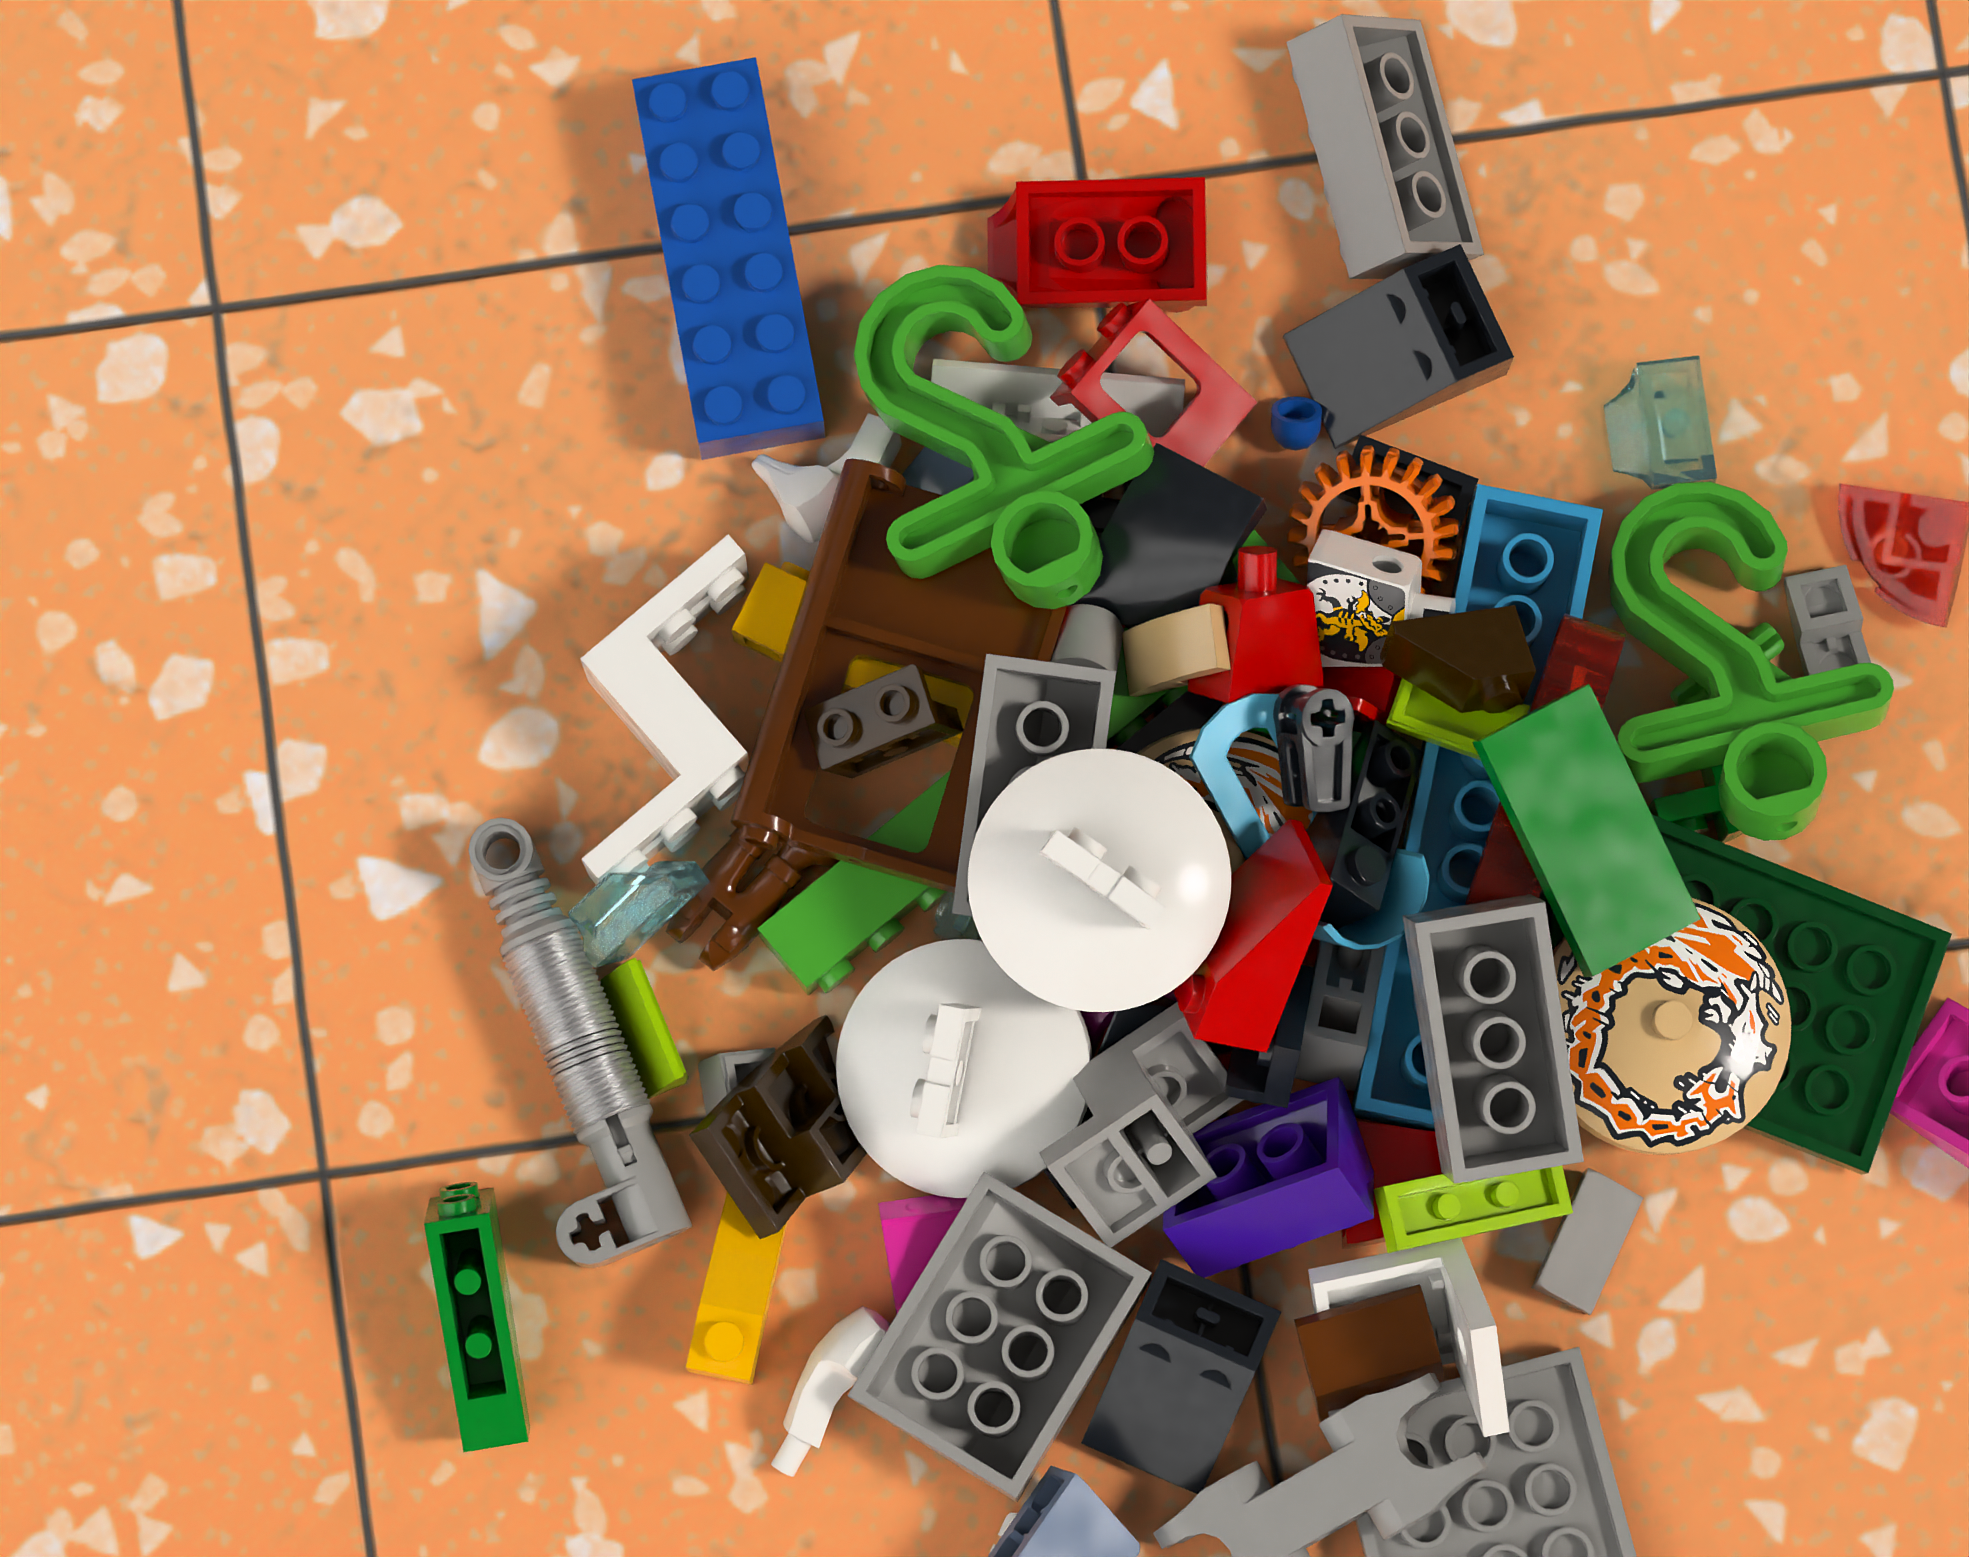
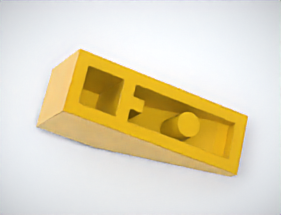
[686,1192,787,1385]

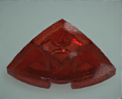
[1838,483,1969,627]

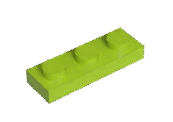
[1373,1166,1573,1253]

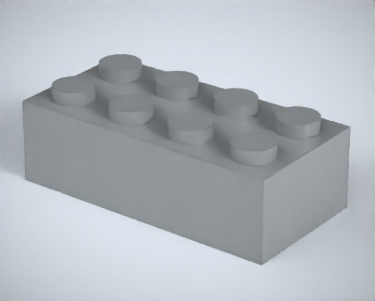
[1403,894,1584,1184]

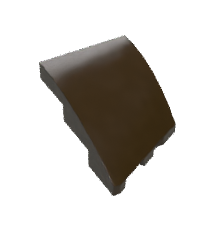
[689,1015,867,1239]

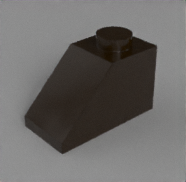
[1380,605,1536,714]

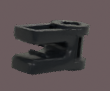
[1273,684,1354,812]

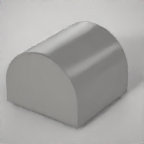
[1050,604,1124,679]

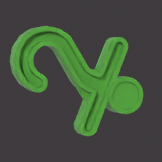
[854,265,1154,609]
[1608,482,1894,841]

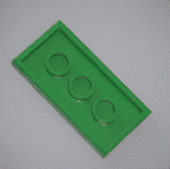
[1472,684,1701,977]

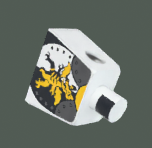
[1307,529,1456,667]

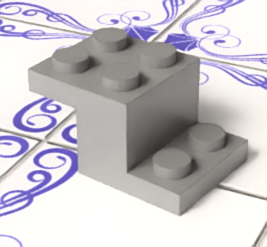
[1039,1002,1244,1248]

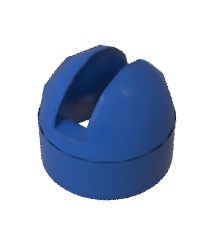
[1271,397,1322,451]

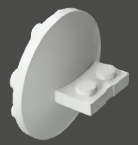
[968,748,1231,1012]
[836,939,1093,1198]

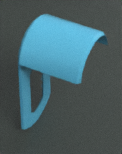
[1189,693,1430,950]

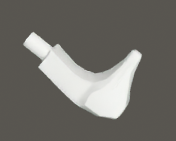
[752,413,902,543]
[771,1306,891,1477]

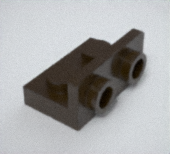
[804,664,964,779]

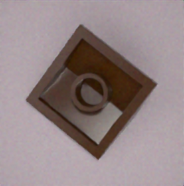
[1294,1284,1445,1423]

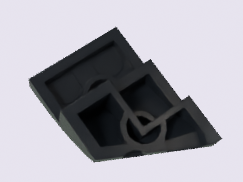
[1069,443,1267,630]

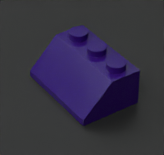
[1163,1076,1374,1278]

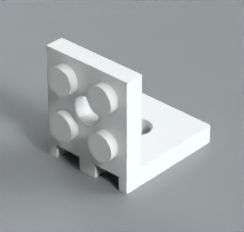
[1308,1238,1510,1437]

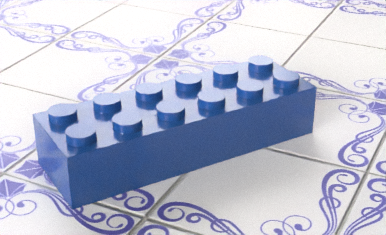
[632,57,825,460]

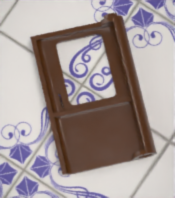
[730,458,1067,893]

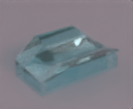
[1604,355,1717,490]
[568,861,710,968]

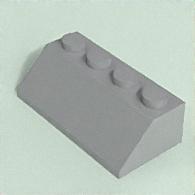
[1286,14,1484,279]
[952,654,1116,917]

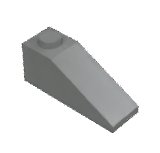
[1295,940,1384,1091]

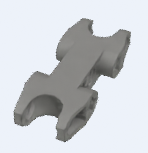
[1153,1373,1488,1557]

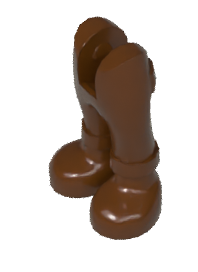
[665,818,840,971]

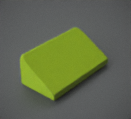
[600,957,689,1099]

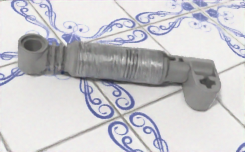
[468,818,692,1268]

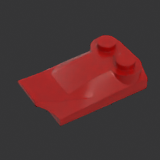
[987,177,1208,313]

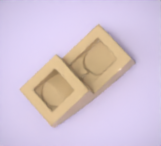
[1122,603,1231,697]

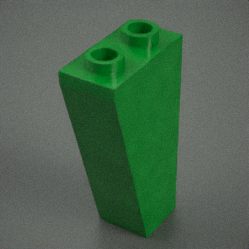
[424,1182,530,1452]

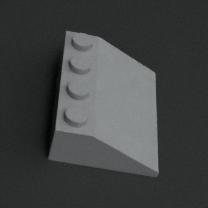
[847,1172,1152,1502]

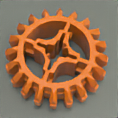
[1287,445,1460,595]

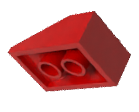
[1173,819,1333,1053]

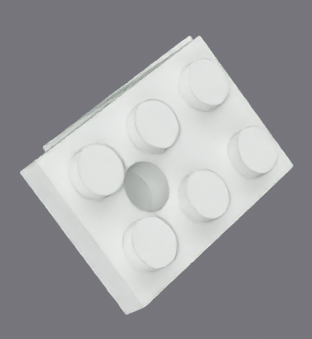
[580,534,749,896]

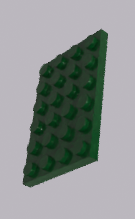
[1548,815,1952,1175]

